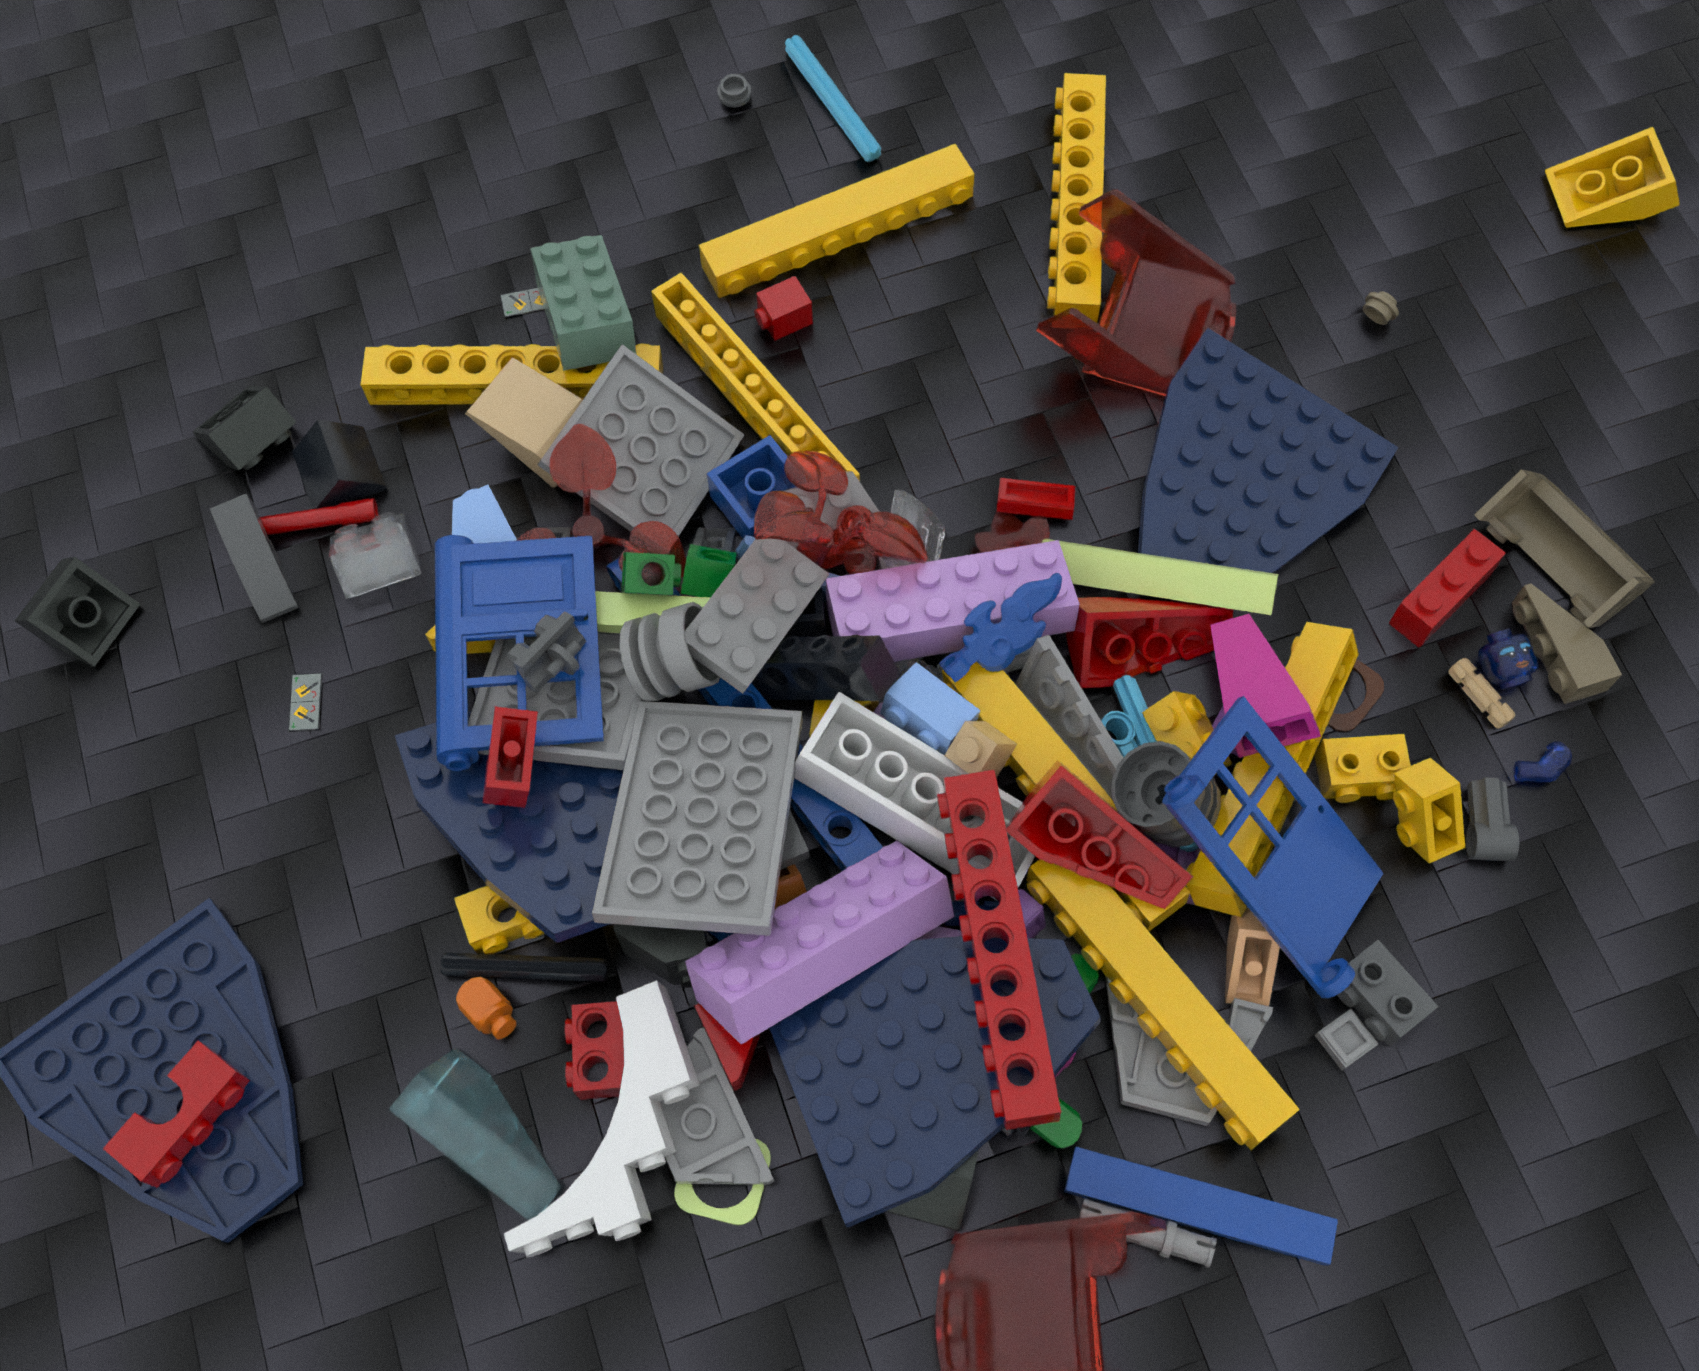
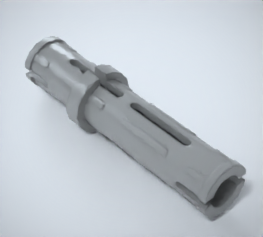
[1077,1198,1216,1268]

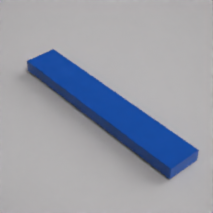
[1064,1146,1338,1266]

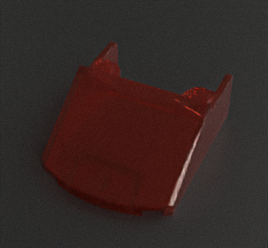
[1036,189,1236,396]
[936,1212,1166,1371]

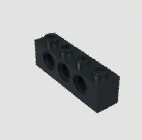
[751,635,901,701]

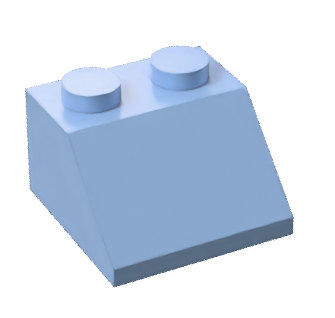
[880,662,980,755]

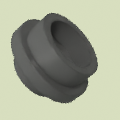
[717,74,752,107]

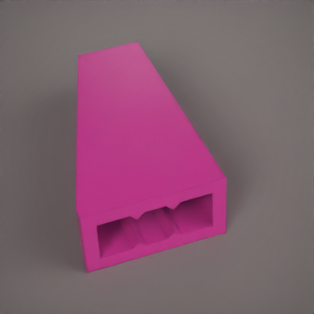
[1210,614,1321,758]

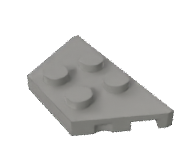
[660,1027,775,1185]

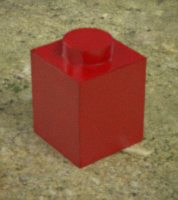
[754,276,813,341]

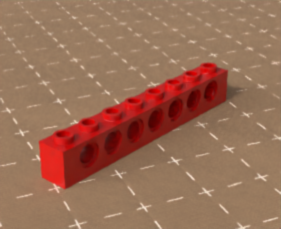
[937,770,1061,1130]

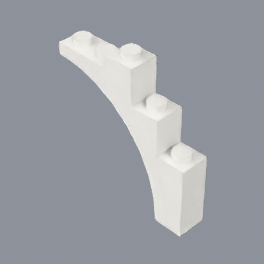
[504,980,700,1257]

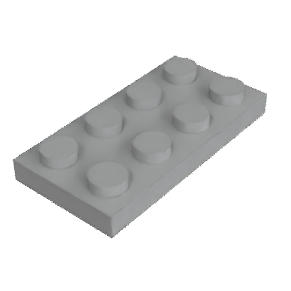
[685,526,829,694]

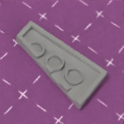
[1015,635,1123,797]

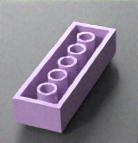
[826,540,1080,662]
[685,841,954,1044]

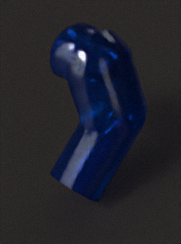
[1513,741,1572,782]

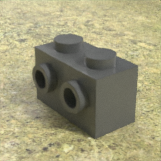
[1337,940,1439,1047]

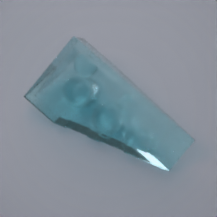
[389,1048,562,1220]

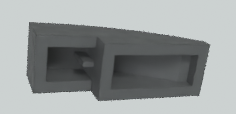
[210,494,299,623]

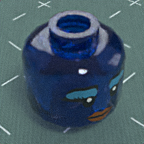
[1478,628,1539,690]

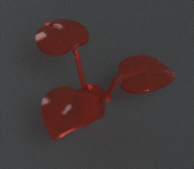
[516,424,686,586]
[754,450,928,567]

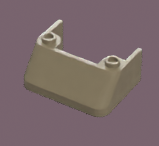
[1474,469,1654,628]

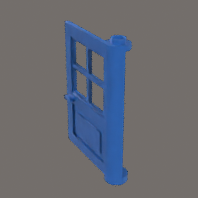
[435,535,604,771]
[1162,696,1384,998]

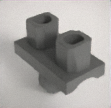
[508,611,586,693]

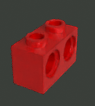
[565,1001,624,1100]

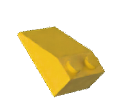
[1545,127,1680,228]

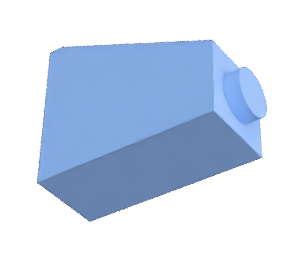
[452,484,517,543]

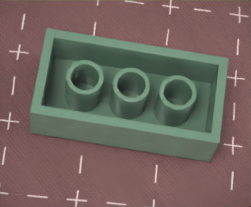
[530,235,637,371]

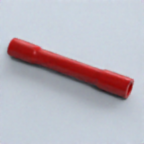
[260,498,379,535]

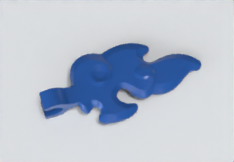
[939,573,1062,682]

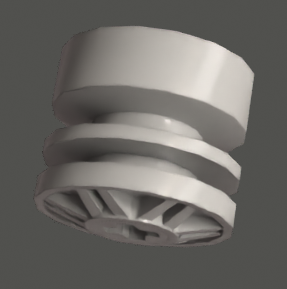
[619,602,720,702]

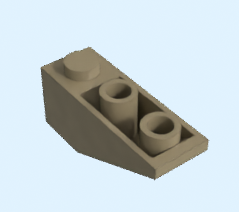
[1512,583,1622,704]

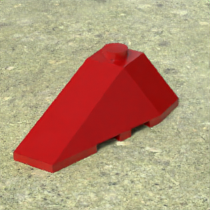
[1066,597,1234,688]
[1006,760,1193,909]

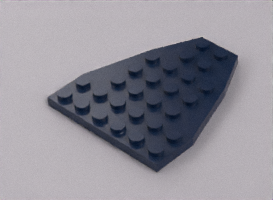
[1138,328,1399,574]
[395,711,623,943]
[0,898,303,1243]
[769,936,1100,1228]

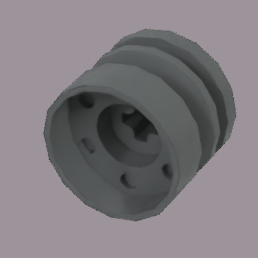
[1111,741,1221,847]

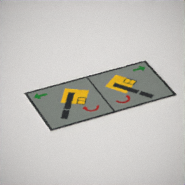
[500,287,544,318]
[288,672,322,732]

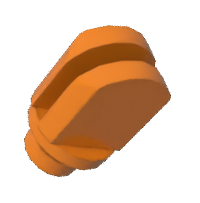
[456,977,517,1040]

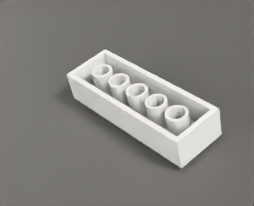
[794,692,1035,901]

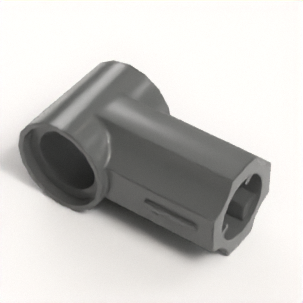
[1466,777,1519,861]

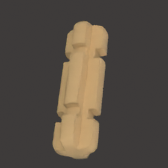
[1449,658,1515,729]

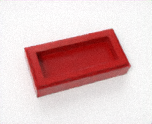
[996,478,1075,520]

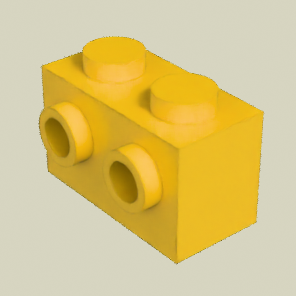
[1142,691,1232,775]
[1314,734,1411,803]
[1393,758,1465,864]

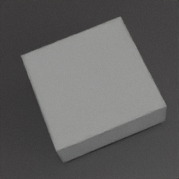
[1315,1009,1379,1071]

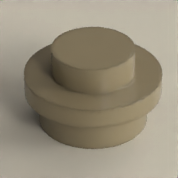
[1363,291,1399,325]

